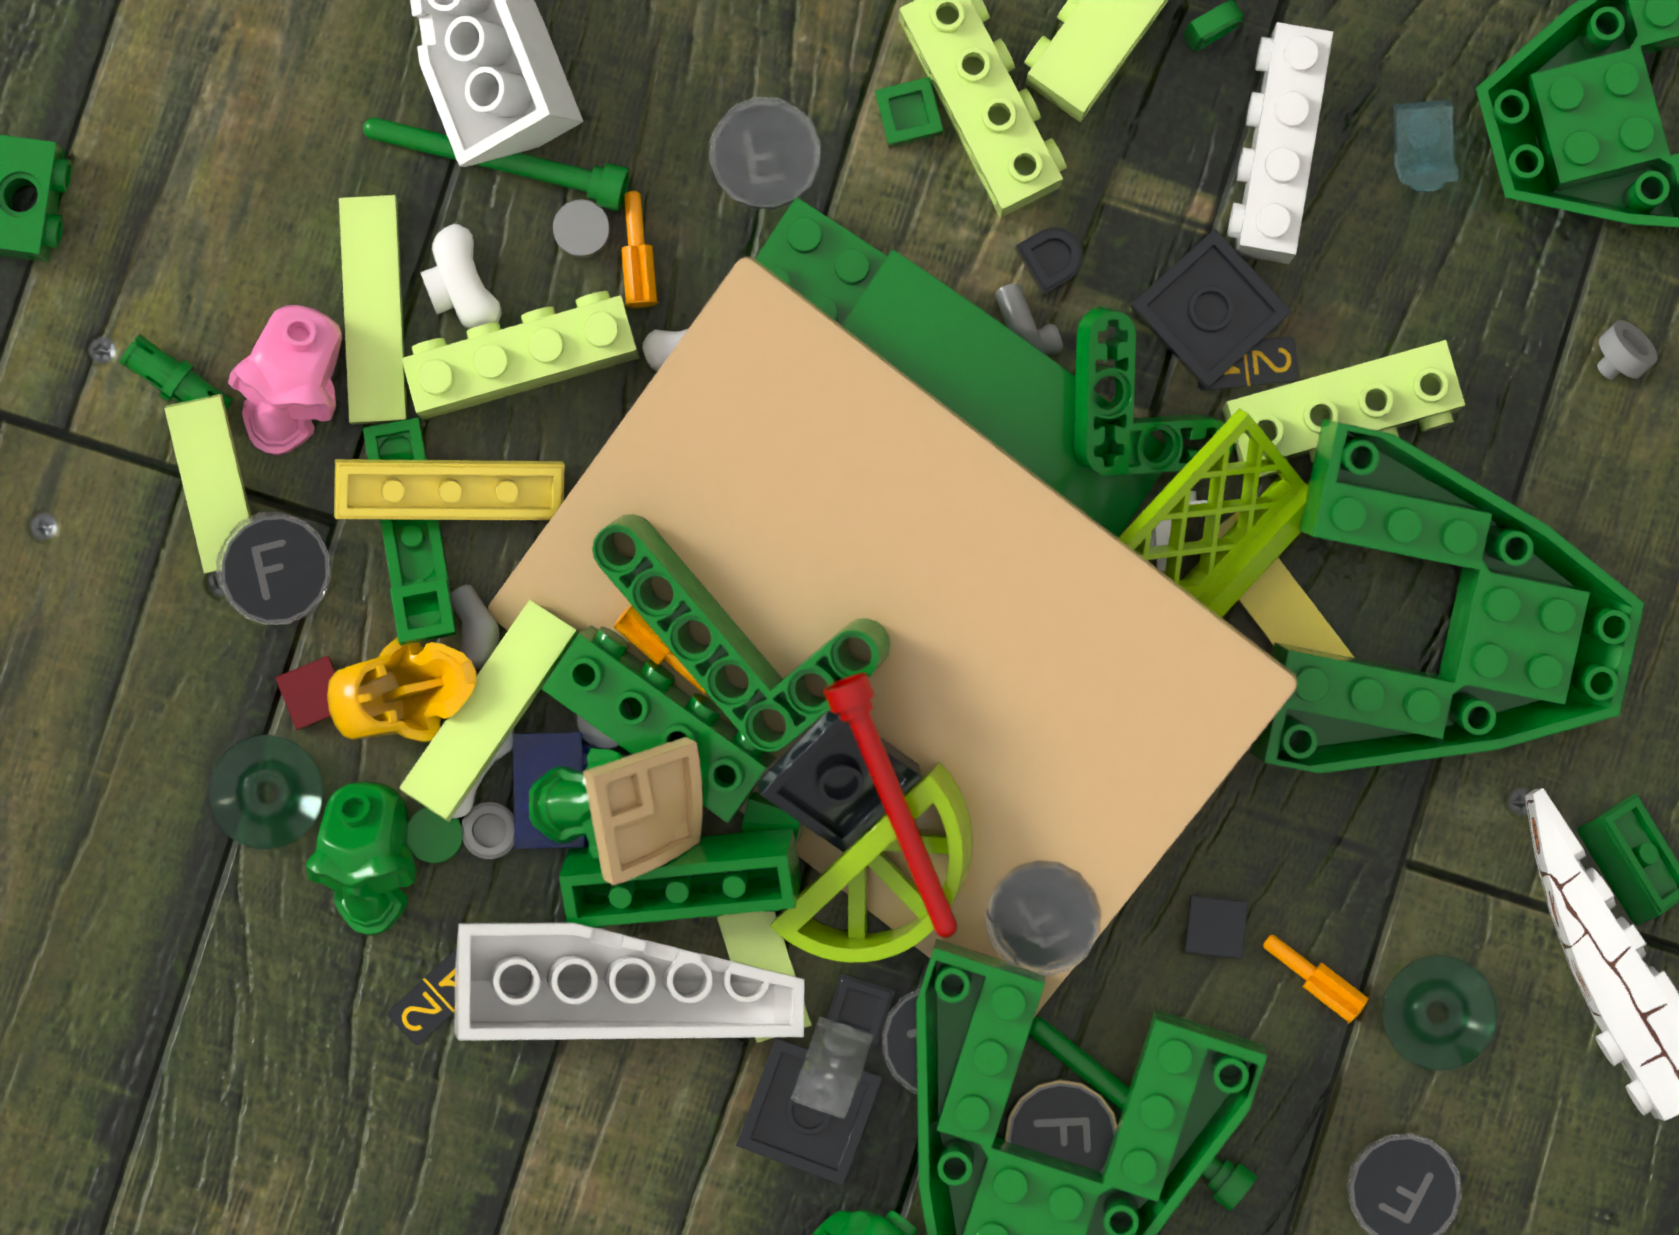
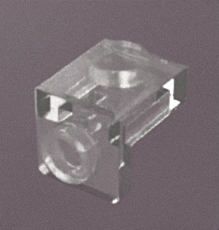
[791,1016,873,1118]

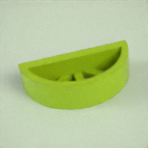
[770,762,973,963]

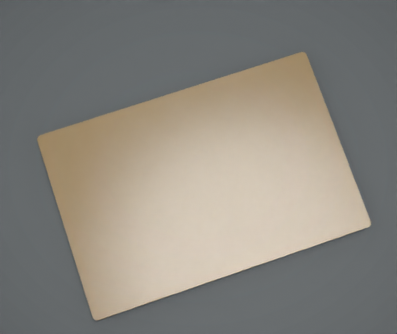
[488,257,1297,1017]

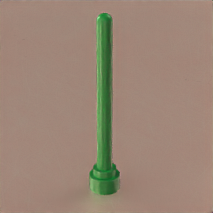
[363,117,630,212]
[1028,1016,1258,1212]

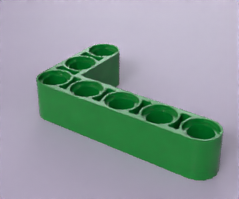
[592,514,890,752]

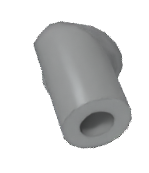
[995,283,1063,356]
[451,585,499,671]

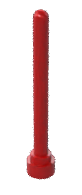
[823,672,957,938]

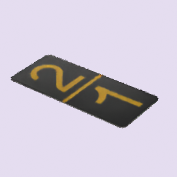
[1197,337,1299,391]
[388,948,457,1045]

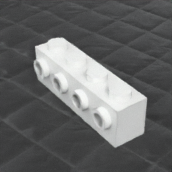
[1227,22,1333,264]

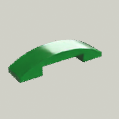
[363,417,456,646]

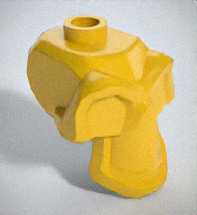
[327,637,477,743]

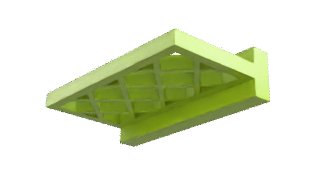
[1118,408,1308,618]

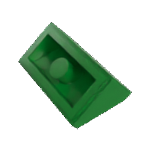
[1577,793,1679,925]

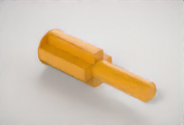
[621,191,659,308]
[614,605,708,695]
[1263,935,1369,1024]

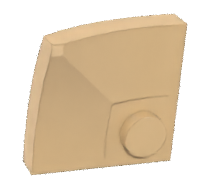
[583,737,703,885]

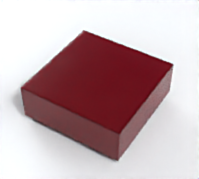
[275,656,336,731]

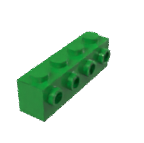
[541,625,776,823]
[559,828,802,928]

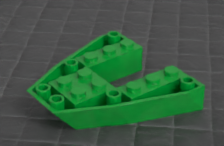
[1476,0,1679,228]
[1251,419,1645,773]
[916,938,1268,1235]

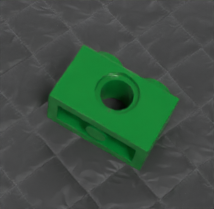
[0,135,72,262]

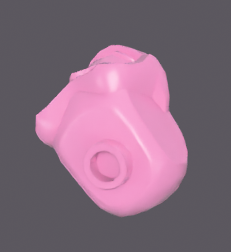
[228,305,342,455]

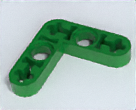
[1074,307,1233,476]

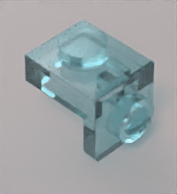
[1393,100,1459,191]

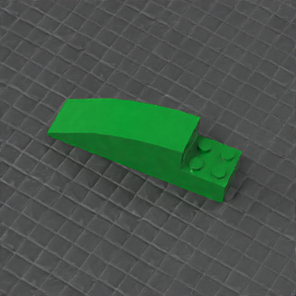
[755,197,1165,538]

